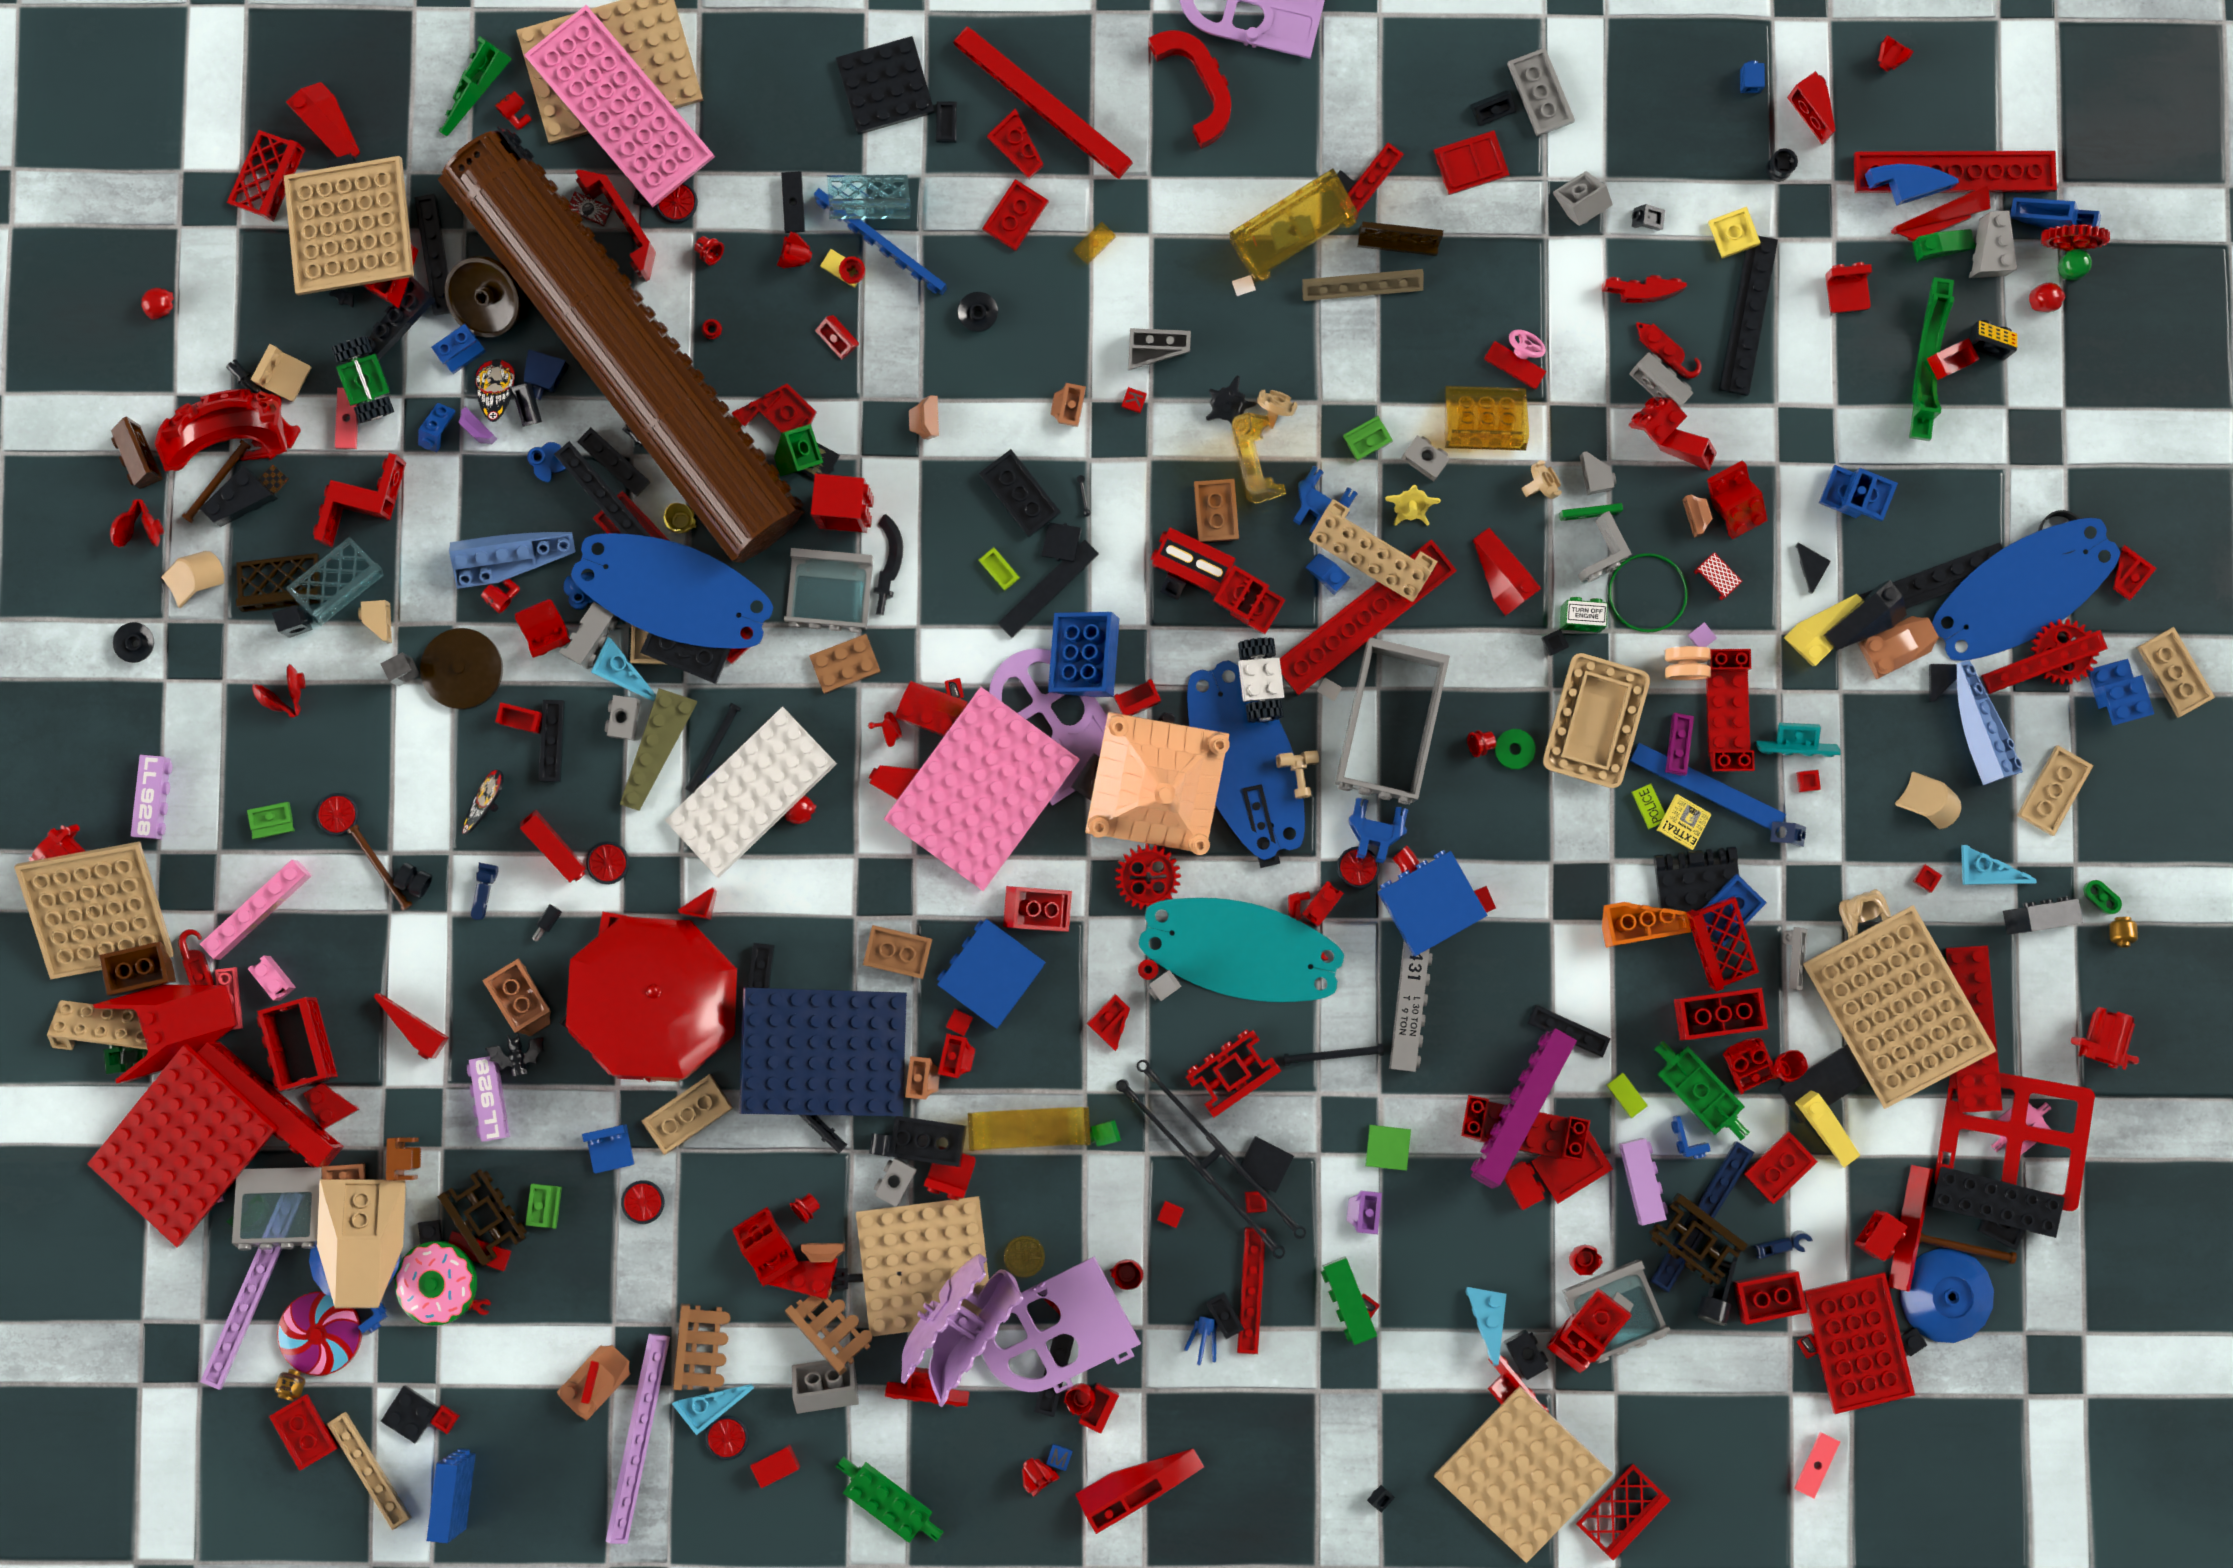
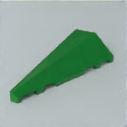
[439,36,512,136]

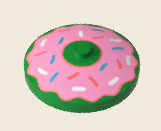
[395,1241,477,1326]

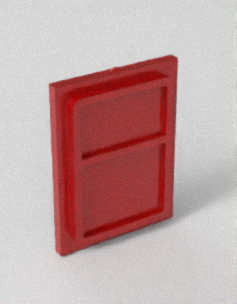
[1433,130,1510,195]
[1531,1131,1613,1204]

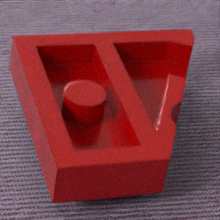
[303,1083,360,1129]

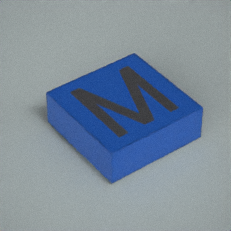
[1046,1444,1073,1471]

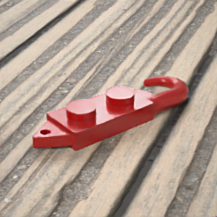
[1636,322,1702,379]
[178,929,215,985]

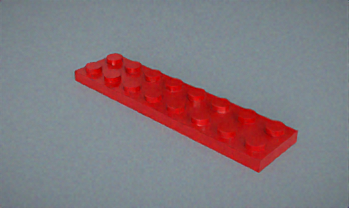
[1945,946,2003,1113]

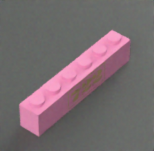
[200,860,312,960]

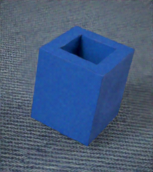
[1740,61,1765,93]

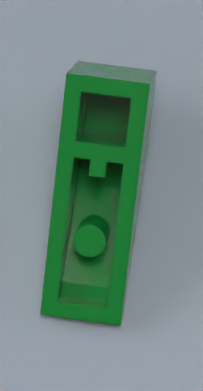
[1912,229,1976,262]
[1088,1119,1121,1147]

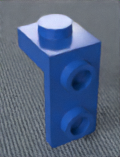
[418,403,455,453]
[1671,1115,1711,1159]
[358,1303,388,1334]

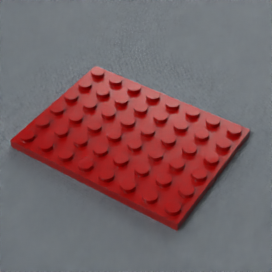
[87,1044,278,1248]

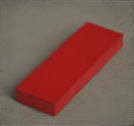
[1484,341,1547,390]
[448,1231,512,1271]

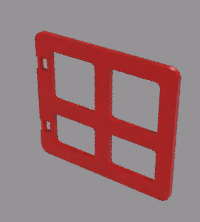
[1934,1072,2095,1211]

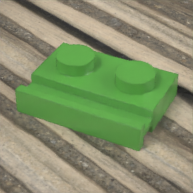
[1343,416,1393,462]
[247,802,295,840]
[526,1183,562,1229]

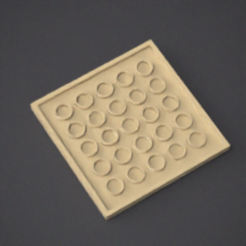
[284,156,414,295]
[14,842,174,979]
[856,1196,989,1336]
[1434,1386,1613,1563]

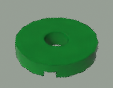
[1494,729,1535,770]

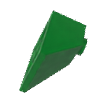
[774,424,823,477]

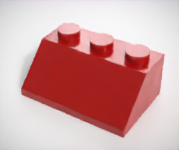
[895,681,968,736]

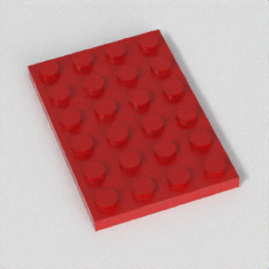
[1803,1272,1915,1414]

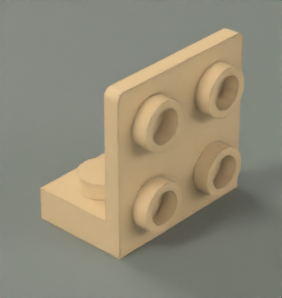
[251,344,311,402]

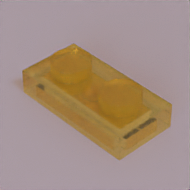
[1073,222,1116,265]

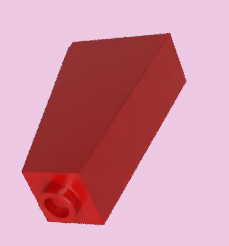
[520,809,586,883]

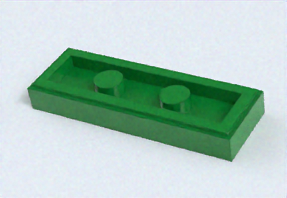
[1559,503,1623,521]

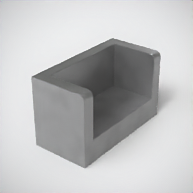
[380,652,420,686]

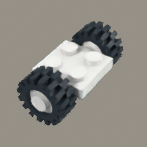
[1238,637,1284,723]

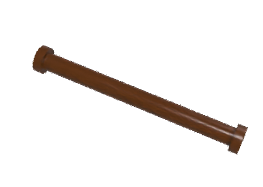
[182,439,252,523]
[347,825,413,911]
[1919,1232,2017,1264]

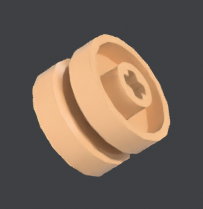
[1665,646,1711,680]

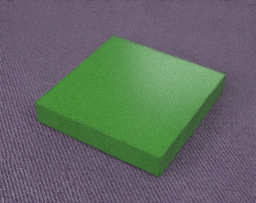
[1365,1125,1411,1171]

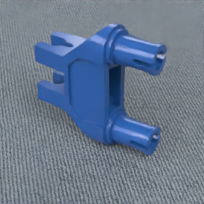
[1293,466,1358,533]
[1348,798,1408,864]

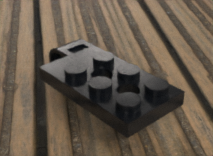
[869,1116,967,1167]

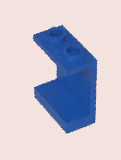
[431,324,486,374]

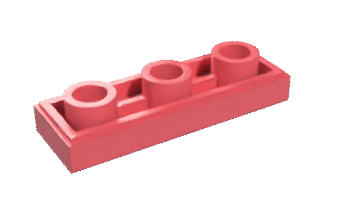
[335,388,359,449]
[215,967,243,1030]
[1794,1432,1840,1499]

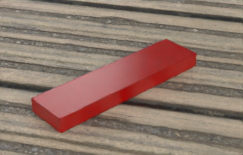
[1339,142,1404,218]

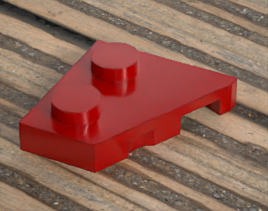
[2113,545,2157,601]
[1087,994,1130,1051]

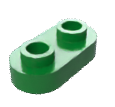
[2083,880,2122,915]

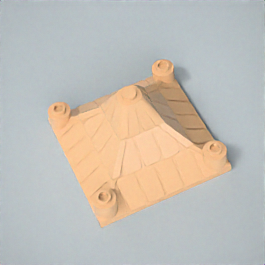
[1085,712,1230,855]

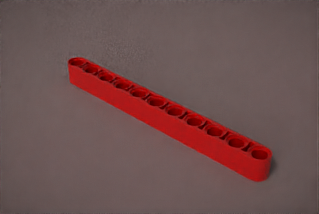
[953,26,1133,179]

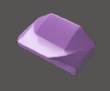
[458,406,497,444]
[1347,1191,1382,1235]

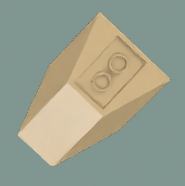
[317,1180,406,1308]

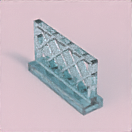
[827,175,911,219]
[286,537,384,626]

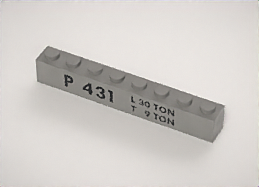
[1389,940,1432,1072]

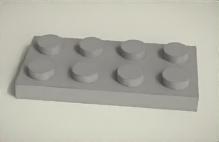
[1507,48,1575,137]

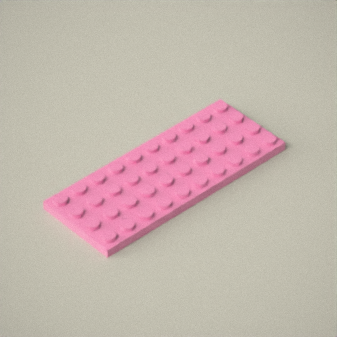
[524,5,715,208]

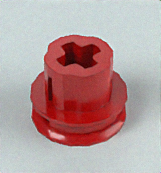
[694,236,724,265]
[839,256,865,284]
[1467,730,1496,758]
[790,1193,820,1224]

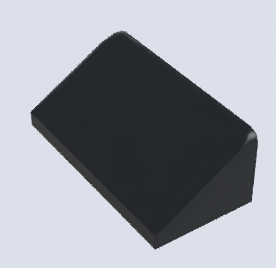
[1470,91,1516,126]

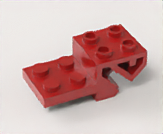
[1546,1288,1631,1373]

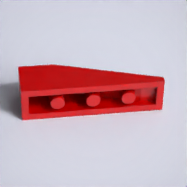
[374,993,449,1060]

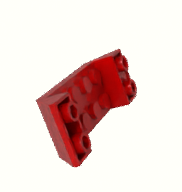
[575,169,656,282]
[1706,649,1755,772]
[1461,1095,1590,1161]

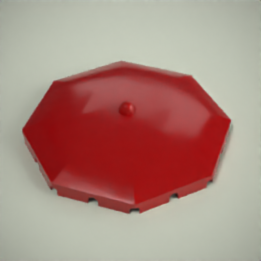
[566,916,737,1082]

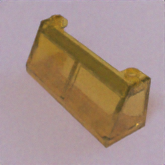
[1229,168,1358,282]

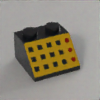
[1969,320,2017,361]

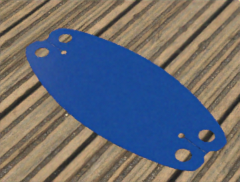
[1932,518,2120,661]
[571,533,773,649]
[1187,660,1305,860]

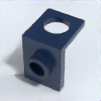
[1770,822,1806,847]

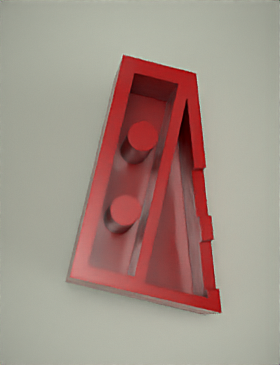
[363,244,419,308]

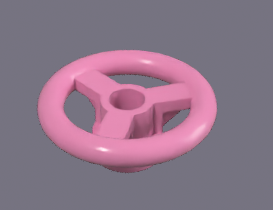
[1509,330,1546,359]

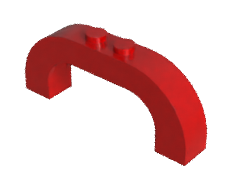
[1148,30,1231,149]

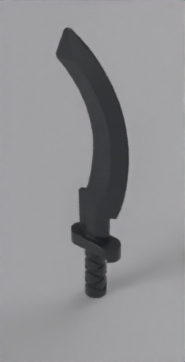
[873,514,903,616]

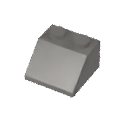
[1553,171,1613,226]

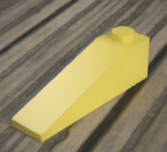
[1795,1090,1860,1168]

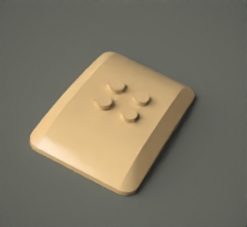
[1543,653,1650,788]

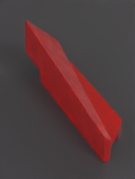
[1891,185,1991,242]

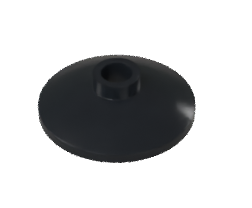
[958,292,998,332]
[113,622,154,663]

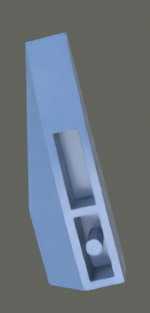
[449,532,576,589]
[1957,660,2023,785]

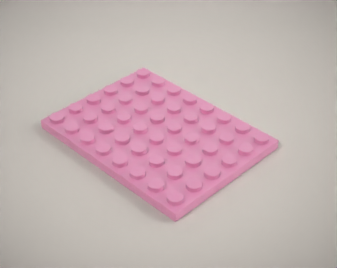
[884,687,1080,891]

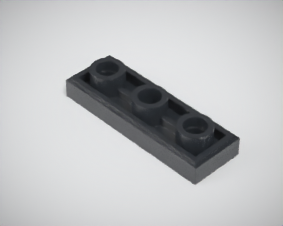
[781,171,805,233]

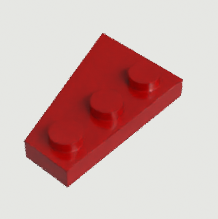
[987,108,1043,179]
[768,1258,838,1300]

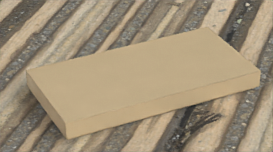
[2137,627,2215,717]
[2017,745,2093,836]
[642,1074,733,1155]

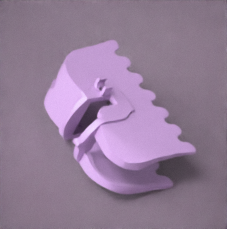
[901,1254,1023,1407]

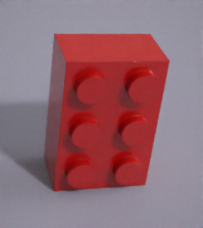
[1732,1269,1808,1325]

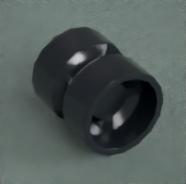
[1766,148,1798,182]
[394,862,433,899]

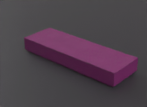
[1665,713,1694,776]

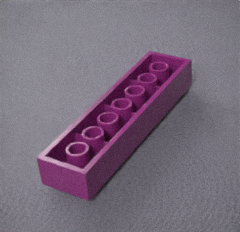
[1470,1028,1577,1189]

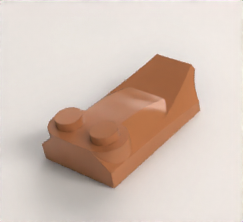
[1857,616,1939,679]
[482,959,551,1036]
[557,1345,631,1421]

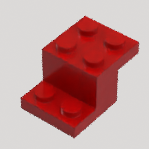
[1707,460,1768,539]
[1213,565,1286,635]
[732,1207,799,1287]

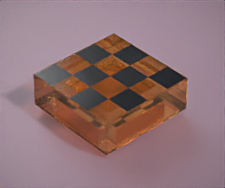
[259,464,289,494]

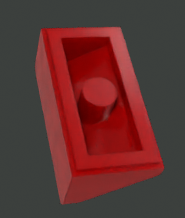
[815,315,859,360]

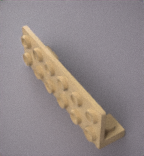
[1309,499,1438,602]
[47,1000,148,1050]

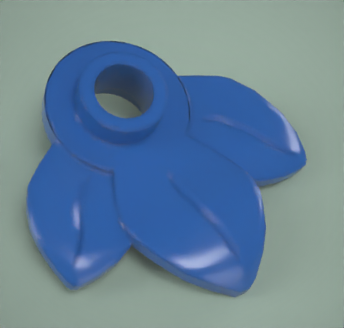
[527,442,566,482]
[563,572,596,610]

